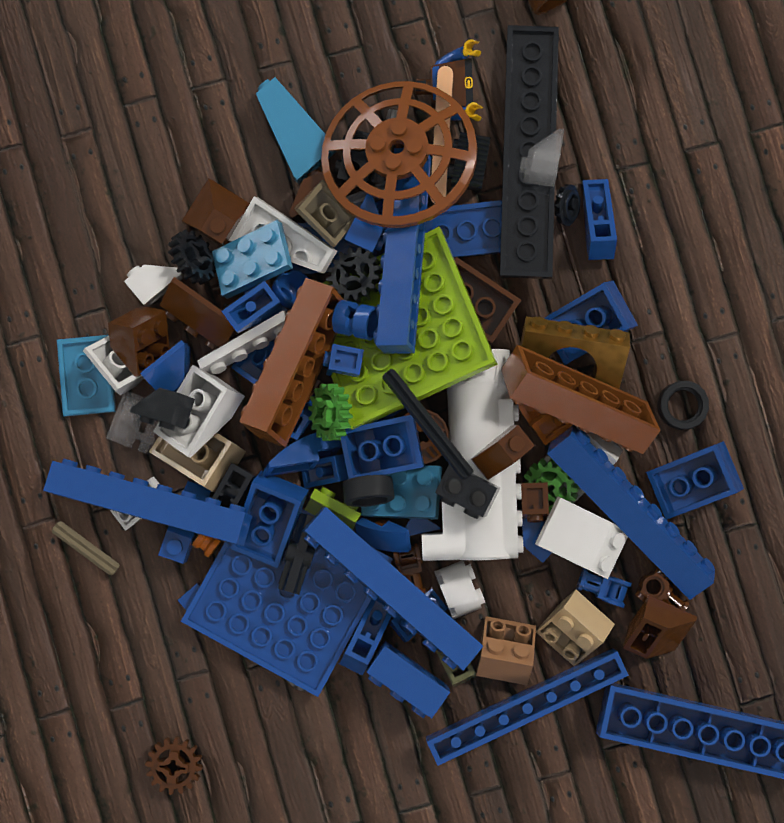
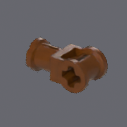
[393,542,427,593]

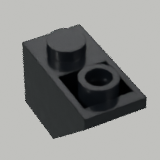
[130,388,195,431]

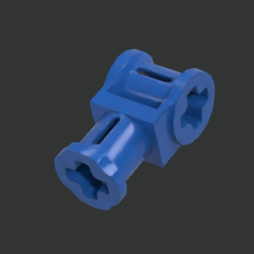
[576,568,632,608]

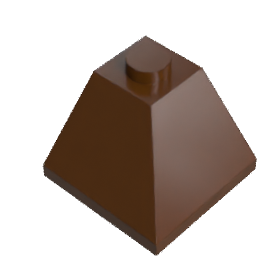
[182,178,250,246]

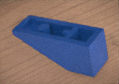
[582,179,617,260]
[158,481,212,564]
[339,598,391,675]

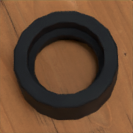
[657,381,709,430]
[343,475,395,507]

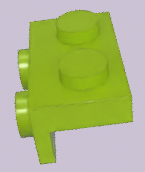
[305,486,361,530]

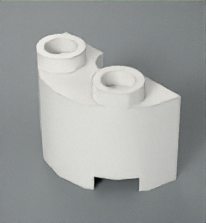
[434,560,485,619]

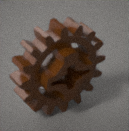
[145,736,203,795]

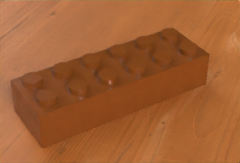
[239,278,344,448]
[501,345,661,454]

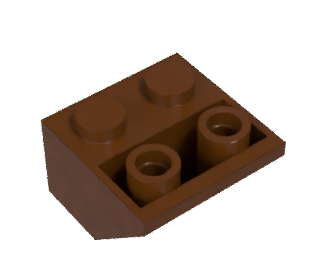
[108,306,170,377]
[623,595,697,659]

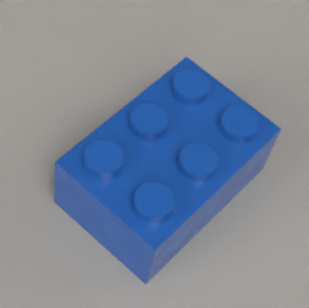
[366,641,450,719]

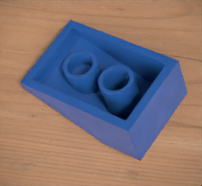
[545,281,638,365]
[341,415,425,479]
[646,441,744,520]
[230,471,309,568]

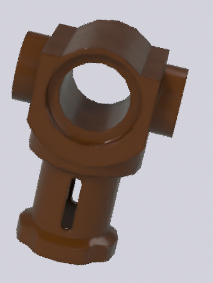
[635,567,690,611]

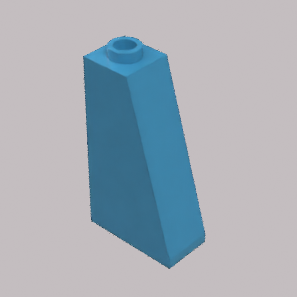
[256,77,337,185]

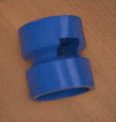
[332,300,378,340]

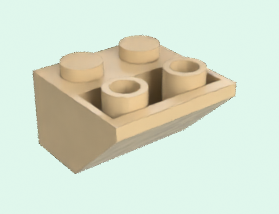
[536,590,615,666]

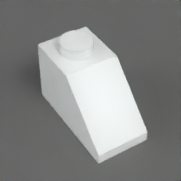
[124,265,184,307]

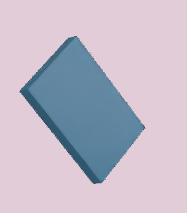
[57,335,116,417]

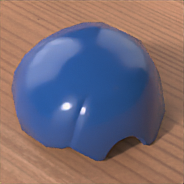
[272,269,309,309]

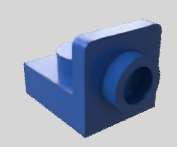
[322,344,364,377]

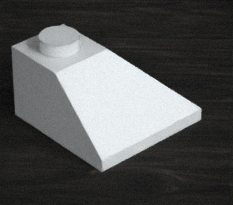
[83,336,144,395]

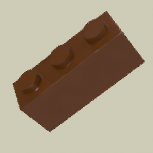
[160,277,240,350]

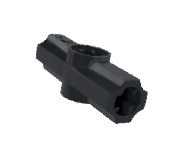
[278,513,315,595]

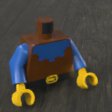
[415,39,483,121]

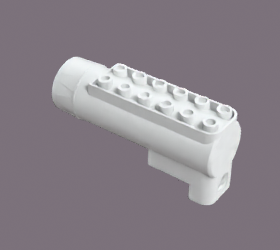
[422,349,523,561]

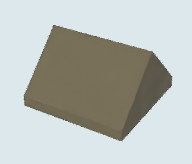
[294,180,355,248]

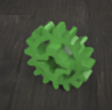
[308,383,353,441]
[524,458,580,513]

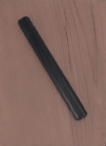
[382,369,474,480]

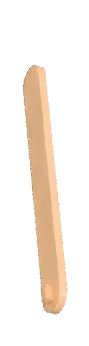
[430,66,453,204]

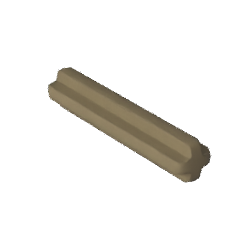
[52,521,120,576]

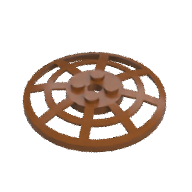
[321,81,478,228]

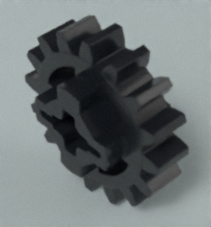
[168,229,216,285]
[326,247,383,304]

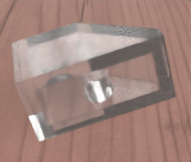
[519,128,564,187]

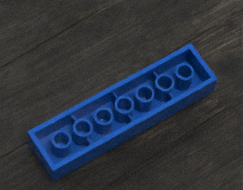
[596,683,784,779]

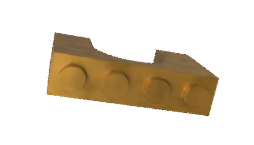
[520,316,630,389]

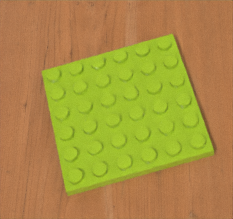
[323,227,498,430]

